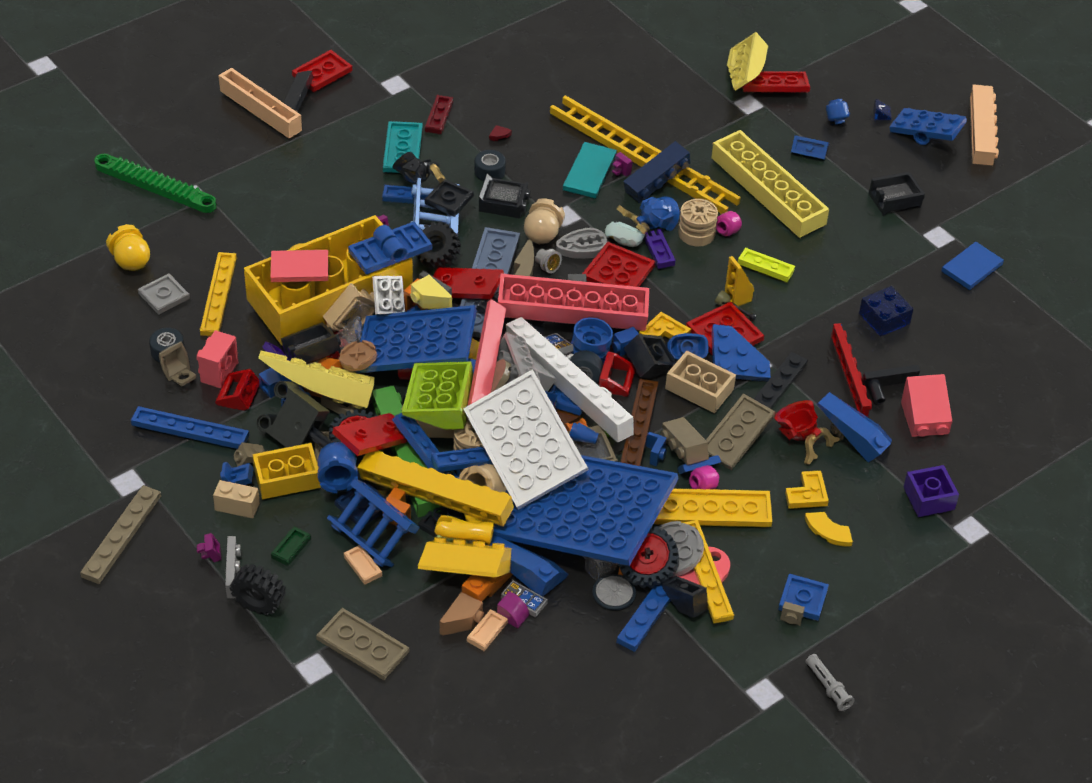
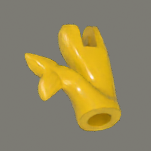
[435,514,494,545]

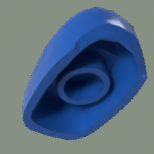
[667,333,709,360]

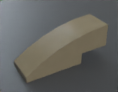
[514,239,534,277]

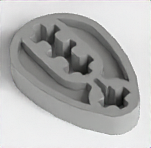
[556,228,607,259]

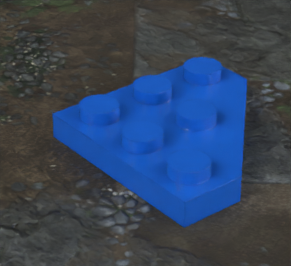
[711,324,771,382]

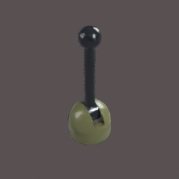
[715,290,756,320]

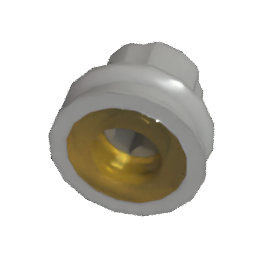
[535,249,562,273]

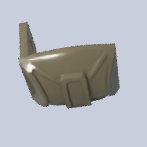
[159,342,196,386]

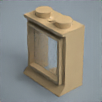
[323,283,375,338]

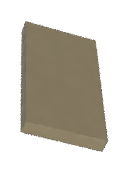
[706,393,776,471]
[316,608,410,680]

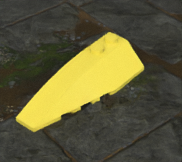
[727,32,768,91]
[259,351,374,409]

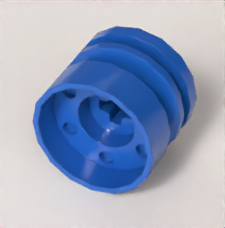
[571,317,613,364]

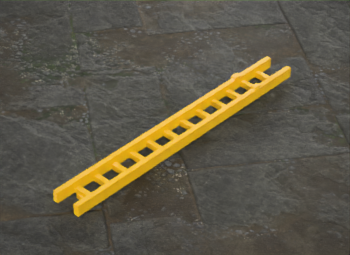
[550,95,741,214]

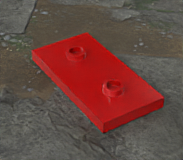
[742,71,810,92]
[433,267,504,299]
[332,413,408,456]

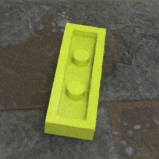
[738,248,795,282]

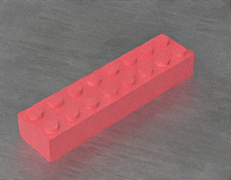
[498,274,649,331]

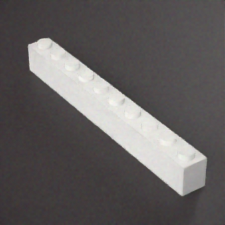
[506,317,634,442]

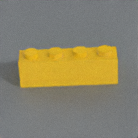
[418,537,511,577]

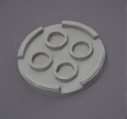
[646,521,704,577]

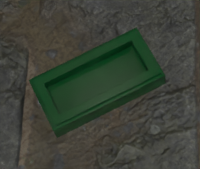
[271,526,311,566]

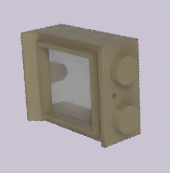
[568,425,618,462]

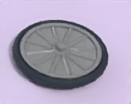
[592,574,636,610]

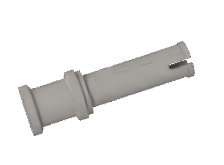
[806,654,855,711]

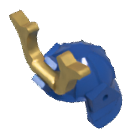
[617,197,680,235]

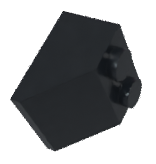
[624,334,676,379]

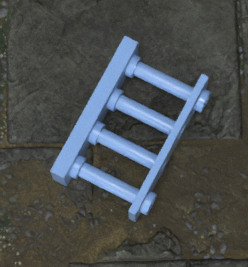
[411,178,459,235]

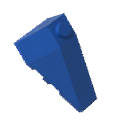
[817,392,892,462]
[485,536,568,597]

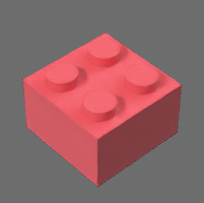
[197,330,239,388]

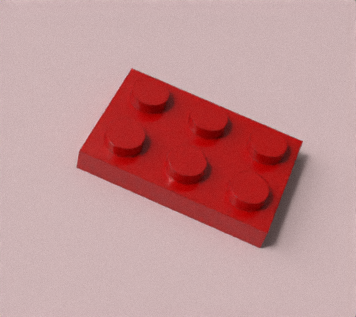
[292,50,352,92]

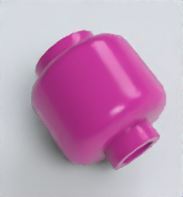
[716,211,742,236]
[689,465,719,490]

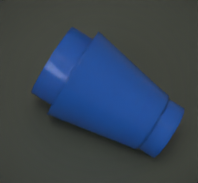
[569,422,599,444]

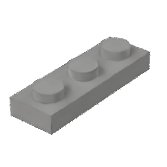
[225,536,241,598]

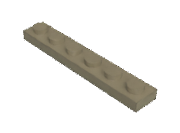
[80,485,161,584]

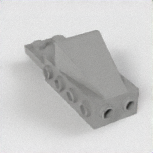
[496,332,556,392]

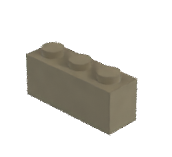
[661,417,709,465]

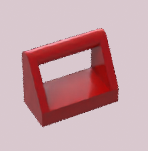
[599,352,636,396]
[215,369,259,410]

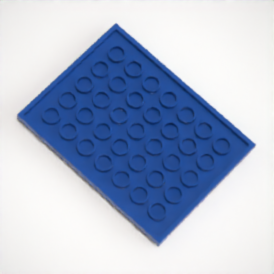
[487,455,679,566]

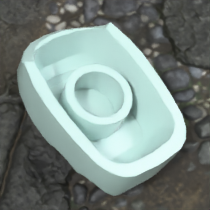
[605,222,644,247]

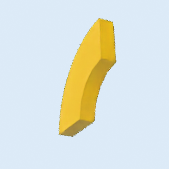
[805,512,853,546]

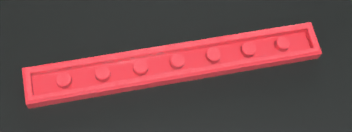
[468,299,506,405]

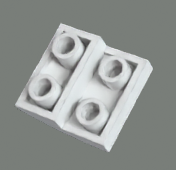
[372,276,405,314]

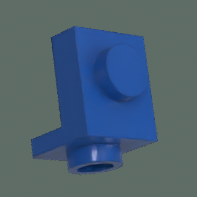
[646,432,667,466]
[220,462,254,485]

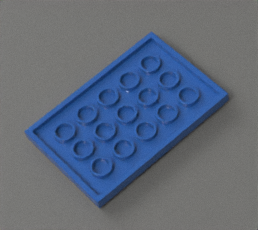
[356,305,477,373]

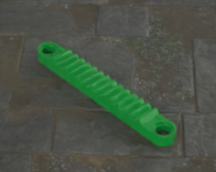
[94,154,216,213]

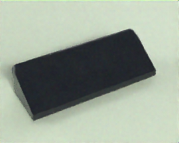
[284,71,314,113]

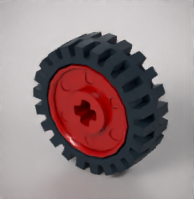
[619,526,679,588]

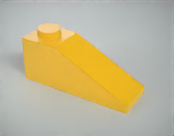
[724,256,754,306]

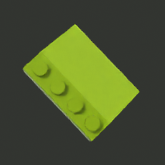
[402,361,473,430]

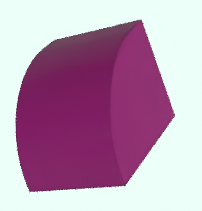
[497,591,529,629]

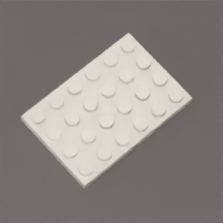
[463,369,589,510]

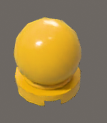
[106,224,150,271]

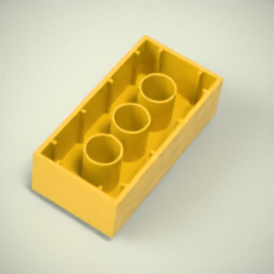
[244,215,413,346]

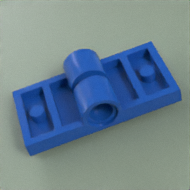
[889,108,967,145]
[348,221,432,274]

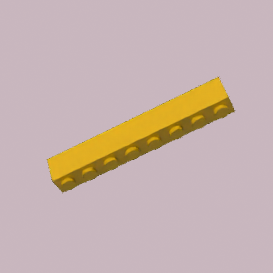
[357,450,514,526]

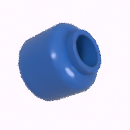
[826,99,850,124]

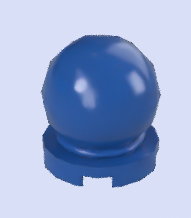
[317,442,358,493]

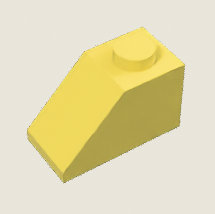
[410,275,452,309]

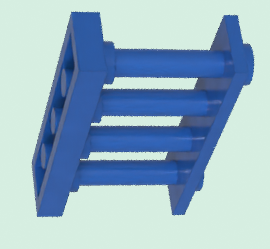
[327,479,420,567]

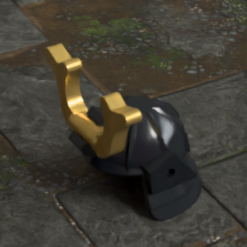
[392,152,445,184]

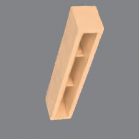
[219,68,302,139]
[970,85,999,166]

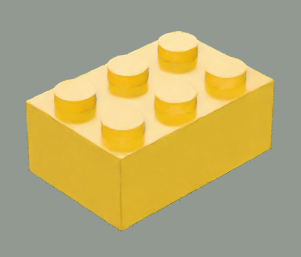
[252,443,321,499]

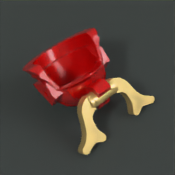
[774,400,840,464]

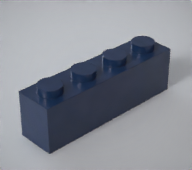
[624,141,691,203]

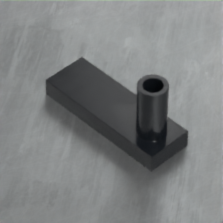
[862,365,920,405]

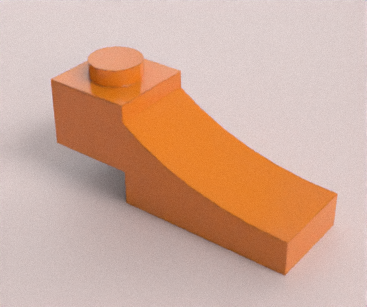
[462,572,513,602]

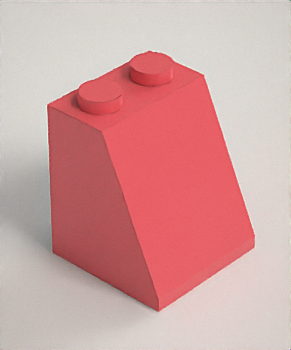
[901,374,952,437]

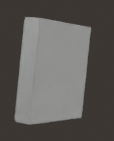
[138,274,190,315]

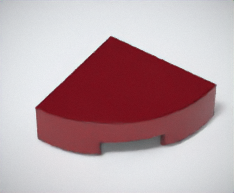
[489,125,512,141]

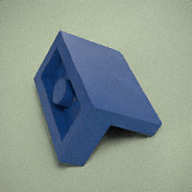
[791,135,829,160]

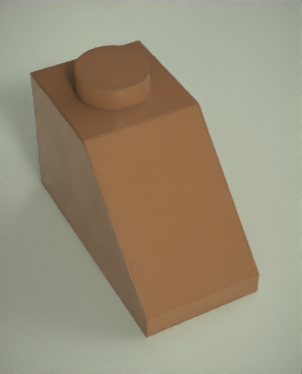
[440,592,484,635]

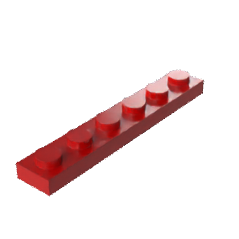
[831,323,872,417]

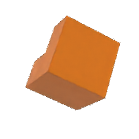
[383,487,411,526]

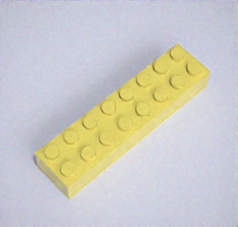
[711,130,829,238]

